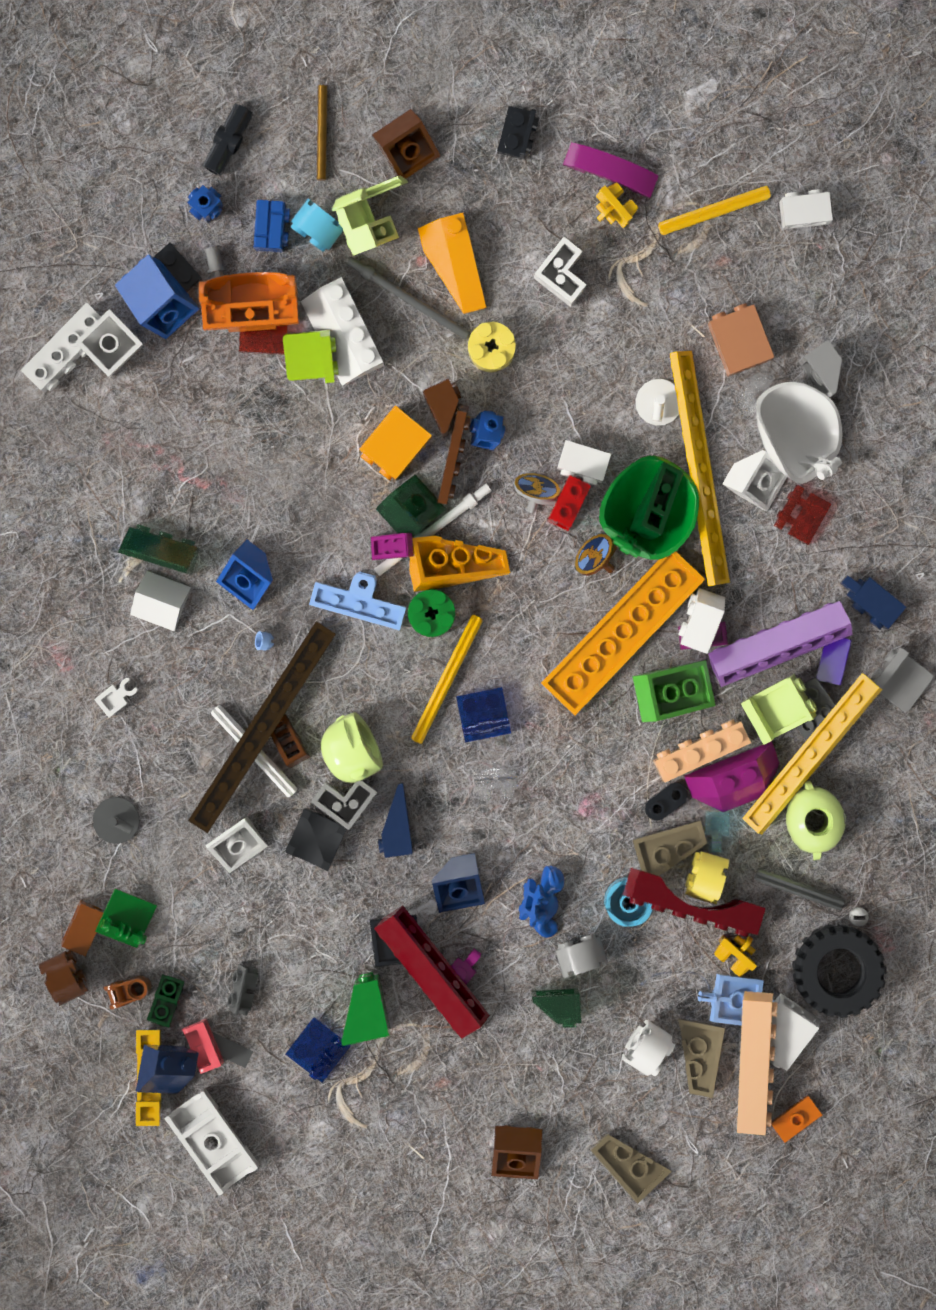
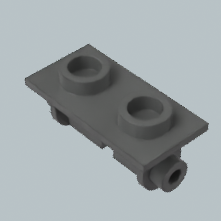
[227,964,259,1015]

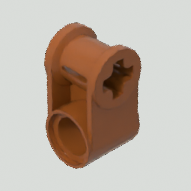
[103,976,152,1010]

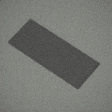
[212,1032,253,1068]

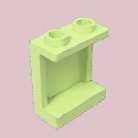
[741,674,817,745]

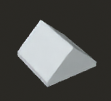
[130,571,191,631]
[205,816,268,873]

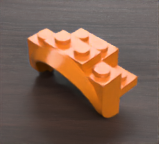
[199,272,299,332]

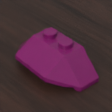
[684,741,780,812]

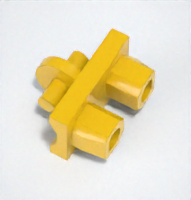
[596,182,638,228]
[714,935,757,977]

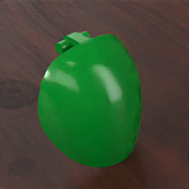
[599,456,699,560]

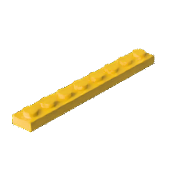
[742,673,882,835]

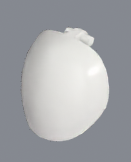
[756,382,843,484]

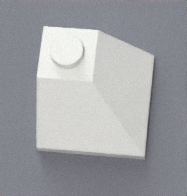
[723,450,787,512]

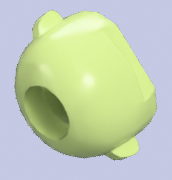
[321,712,383,783]
[786,781,846,860]

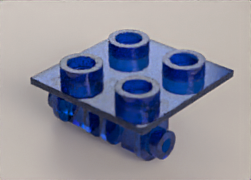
[285,1017,351,1083]

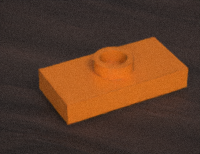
[771,1095,822,1143]

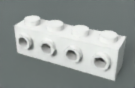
[21,303,101,392]

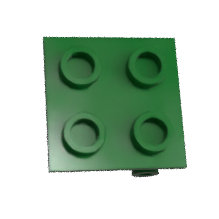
[95,889,157,948]

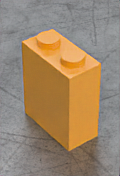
[359,405,432,481]

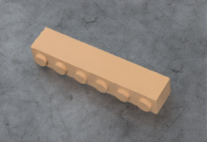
[737,991,777,1135]

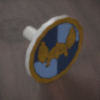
[514,473,560,513]

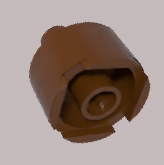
[39,950,89,1006]

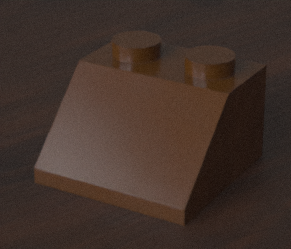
[372,109,441,179]
[423,379,461,438]
[491,1125,542,1180]

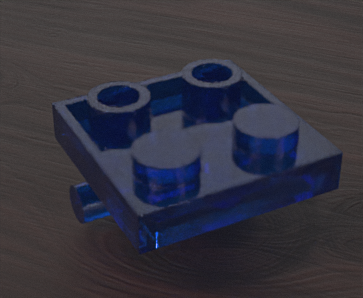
[456,687,511,743]

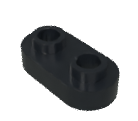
[645,783,688,821]

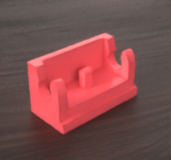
[182,1018,224,1074]

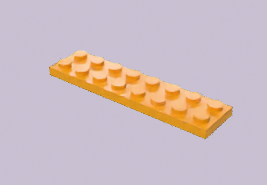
[541,551,705,715]

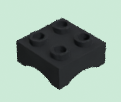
[285,808,347,871]

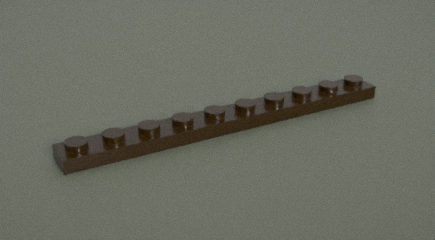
[188,621,336,834]

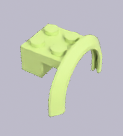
[332,175,408,256]

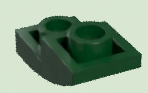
[147,974,185,1028]

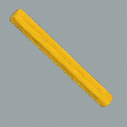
[658,186,771,235]

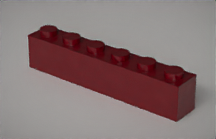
[374,905,490,1039]

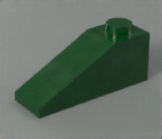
[630,462,684,541]

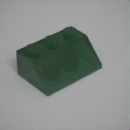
[118,524,200,575]

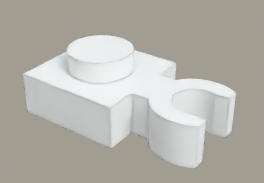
[94,678,139,718]

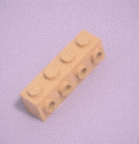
[653,719,751,782]

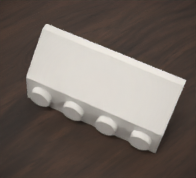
[301,277,384,386]

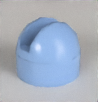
[255,631,274,651]

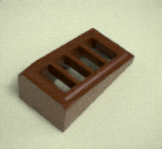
[271,714,310,768]

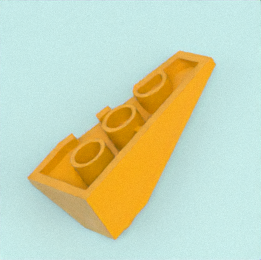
[418,213,486,314]
[409,536,510,592]

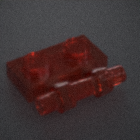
[774,485,831,545]

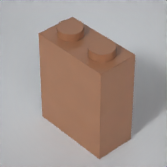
[708,303,774,377]

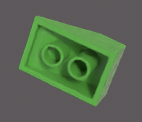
[632,660,715,722]

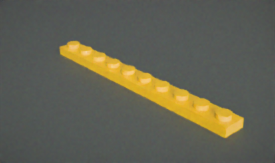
[670,351,730,586]

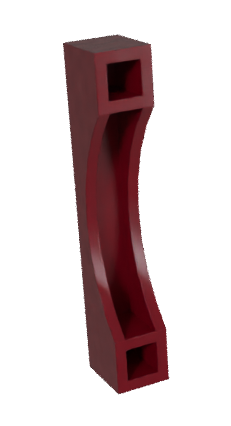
[623,868,766,937]

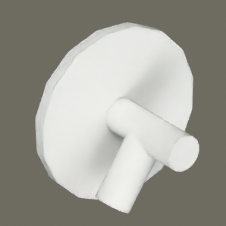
[635,379,679,426]

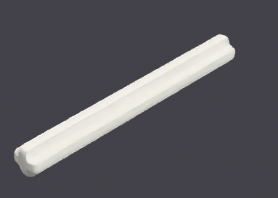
[211,705,297,797]

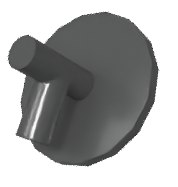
[93,797,140,844]

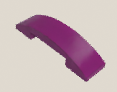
[563,142,659,198]

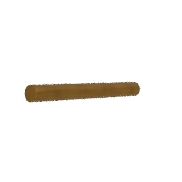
[317,85,327,181]

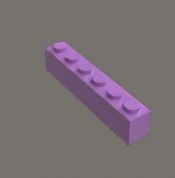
[708,601,853,687]

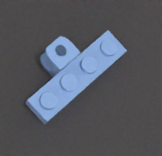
[309,571,406,630]

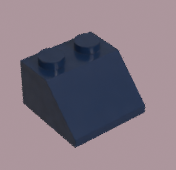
[136,1044,199,1094]

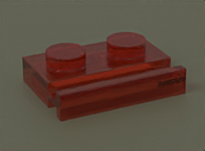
[239,325,288,355]

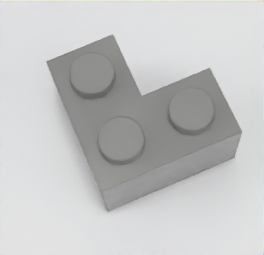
[311,780,378,830]

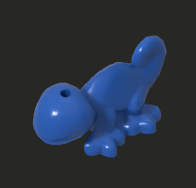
[519,865,565,938]

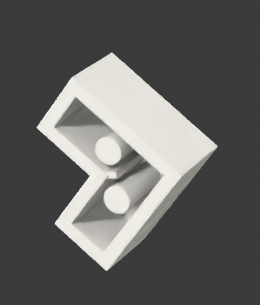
[534,237,587,307]
[678,588,725,654]

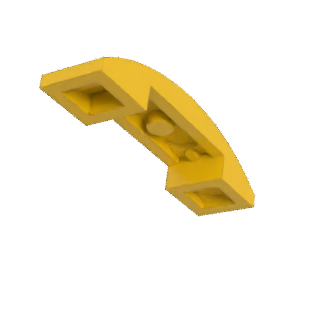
[136,1030,162,1126]

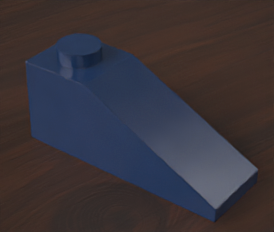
[378,782,413,858]

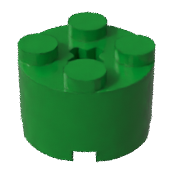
[408,590,455,637]

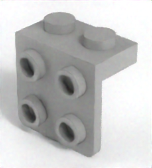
[870,648,933,712]

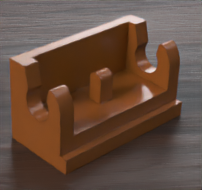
[61,900,104,957]

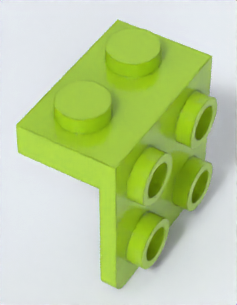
[283,330,339,383]

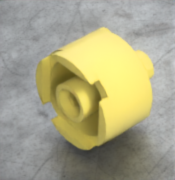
[468,322,516,372]
[685,851,729,905]

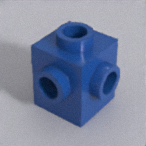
[187,185,223,223]
[470,411,505,450]

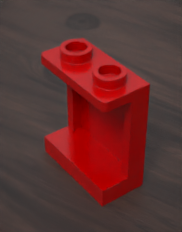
[547,475,590,531]

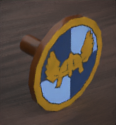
[575,534,617,576]

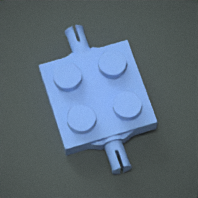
[698,974,775,1025]

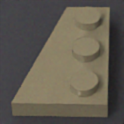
[632,820,707,876]
[678,1018,726,1098]
[590,1134,672,1204]

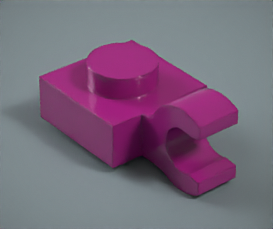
[451,948,481,985]

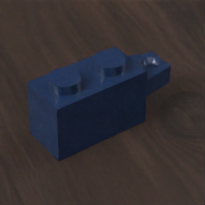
[840,575,906,630]

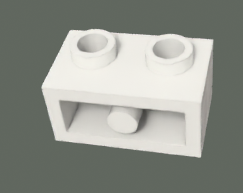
[779,189,833,230]
[557,440,611,485]

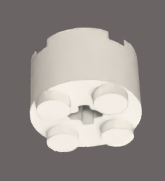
[622,1020,675,1076]

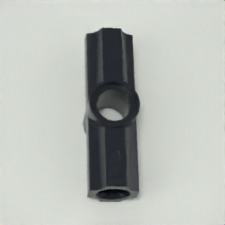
[202,103,253,176]

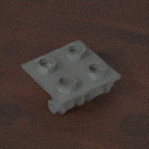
[797,677,836,740]

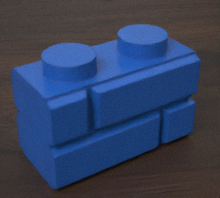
[254,200,290,253]

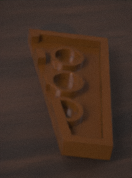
[438,404,471,504]

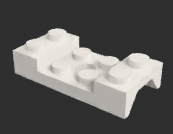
[164,1088,260,1196]

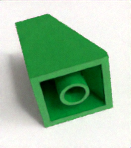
[341,972,391,1046]

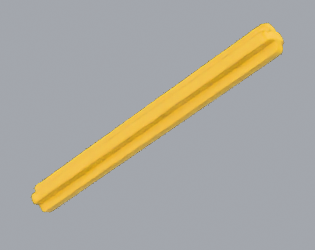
[411,615,483,744]

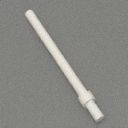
[374,484,492,576]

